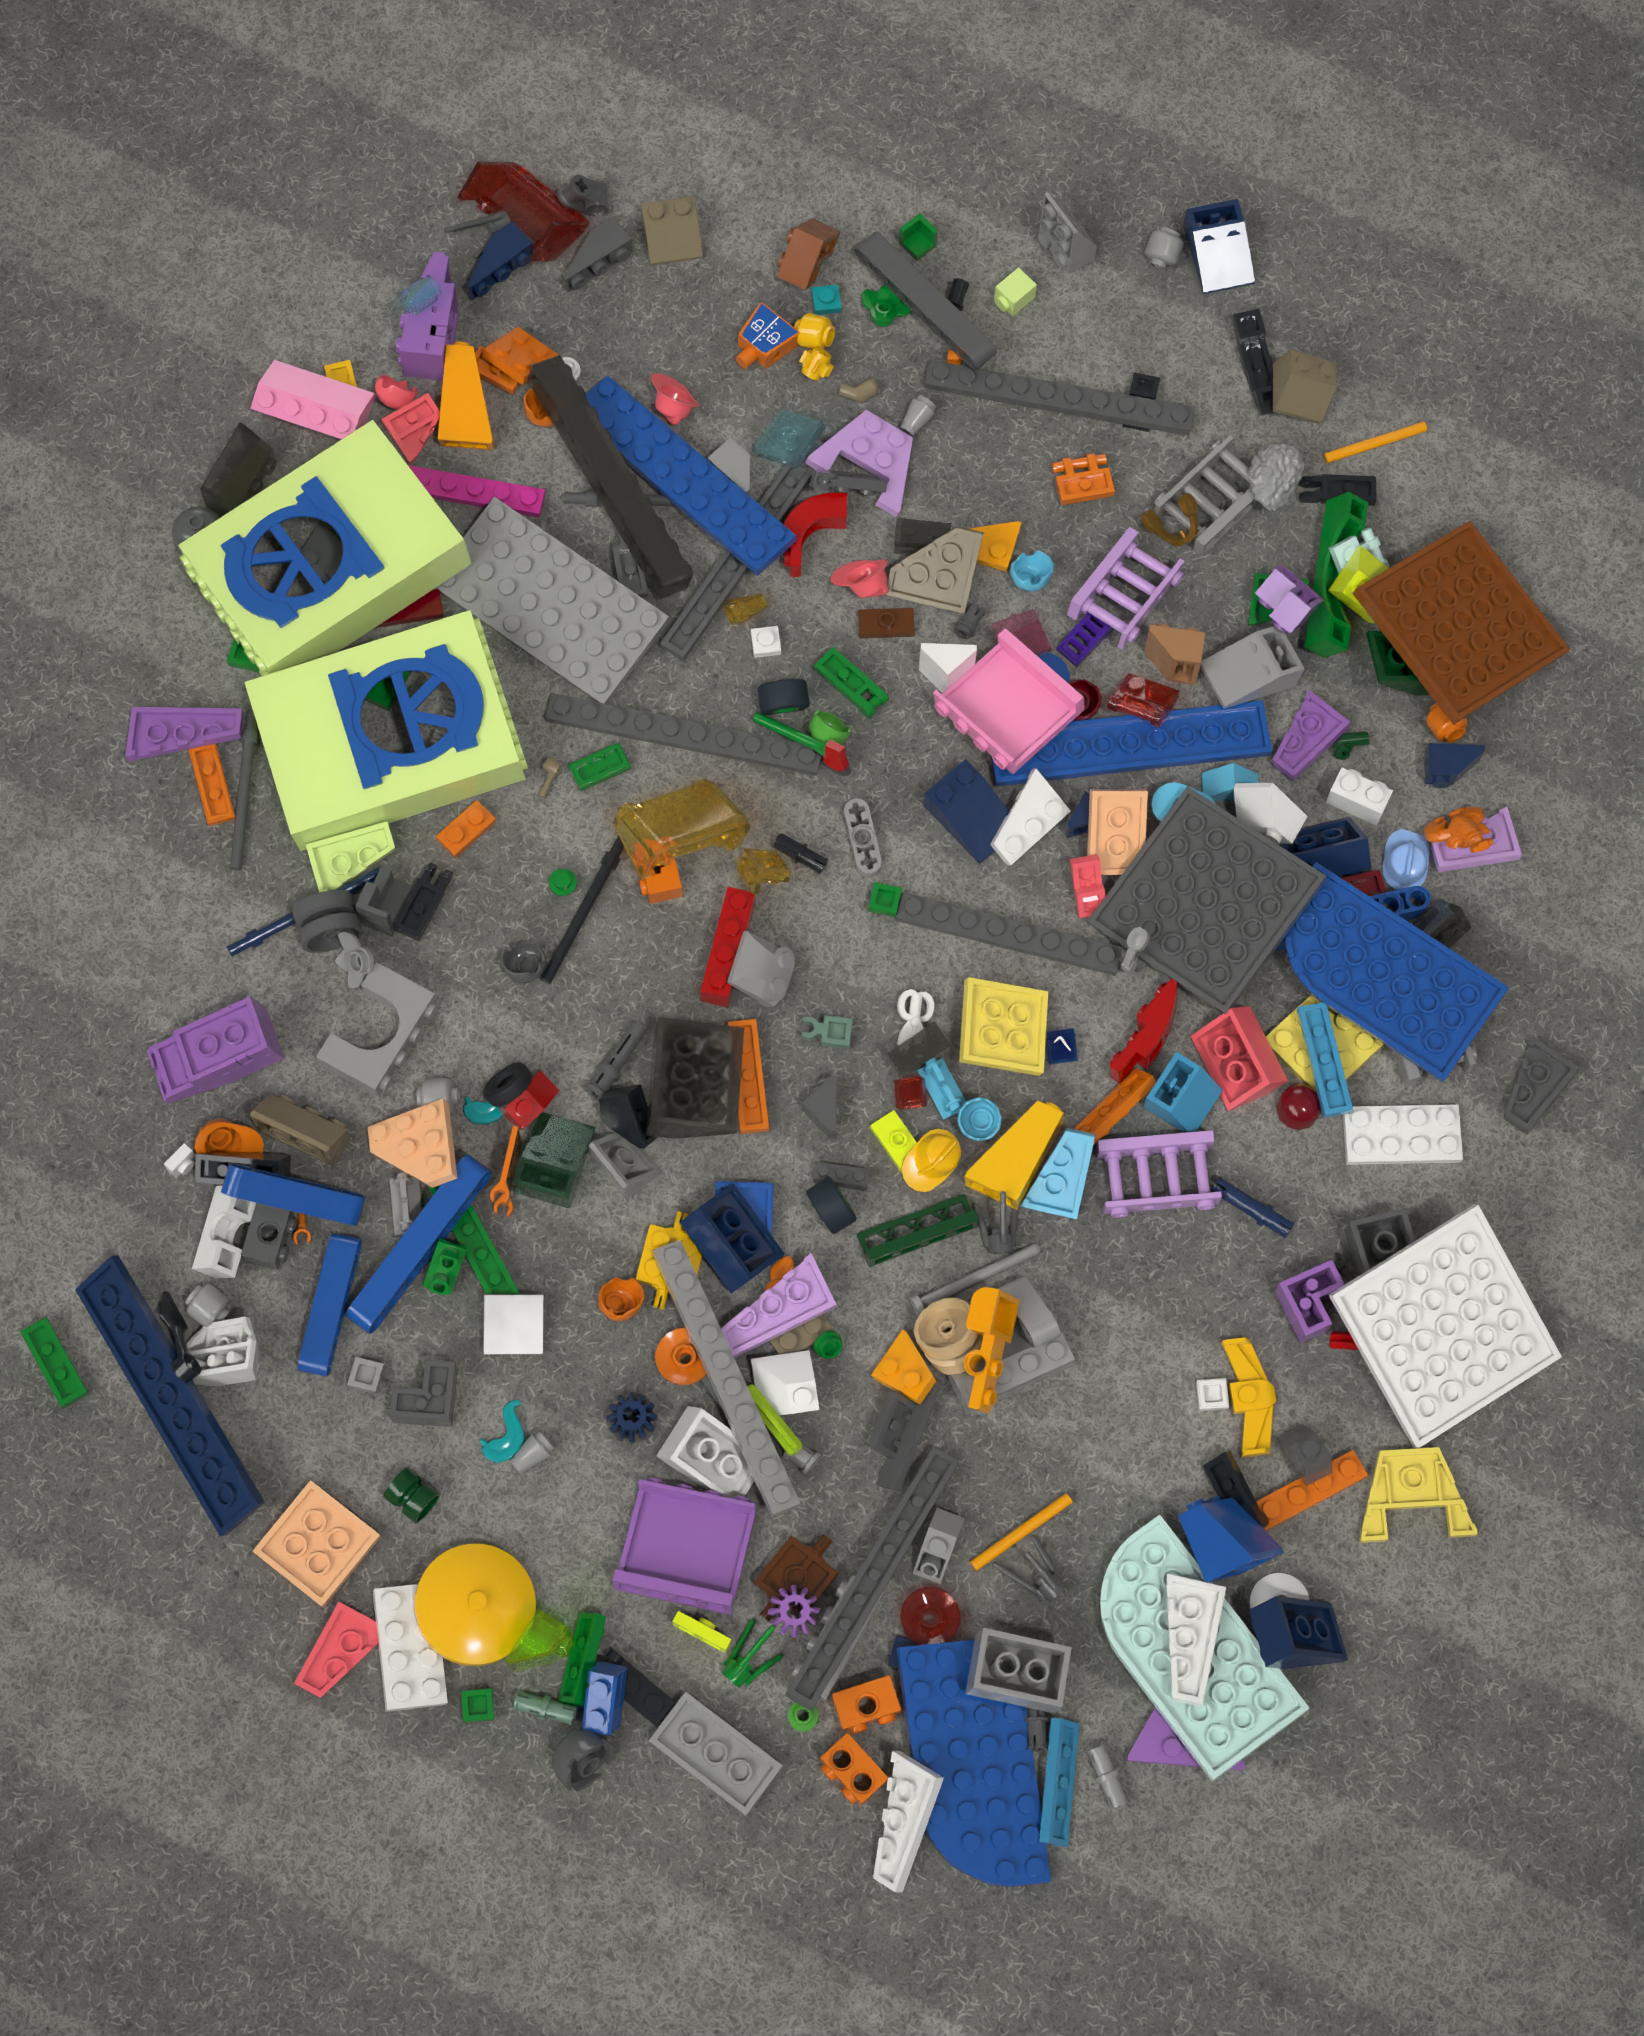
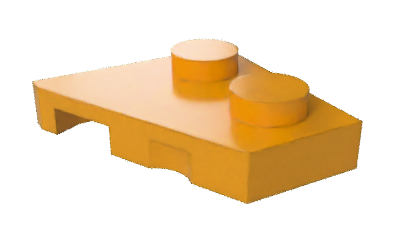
[969,521,1022,572]

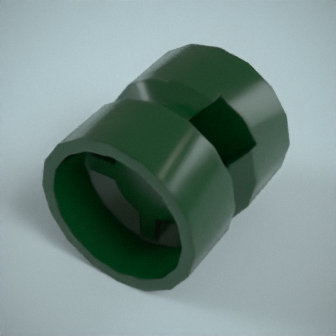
[383,1467,441,1524]

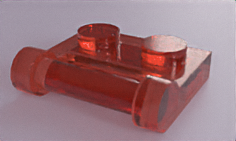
[1107,673,1179,727]

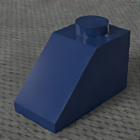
[1424,743,1485,788]

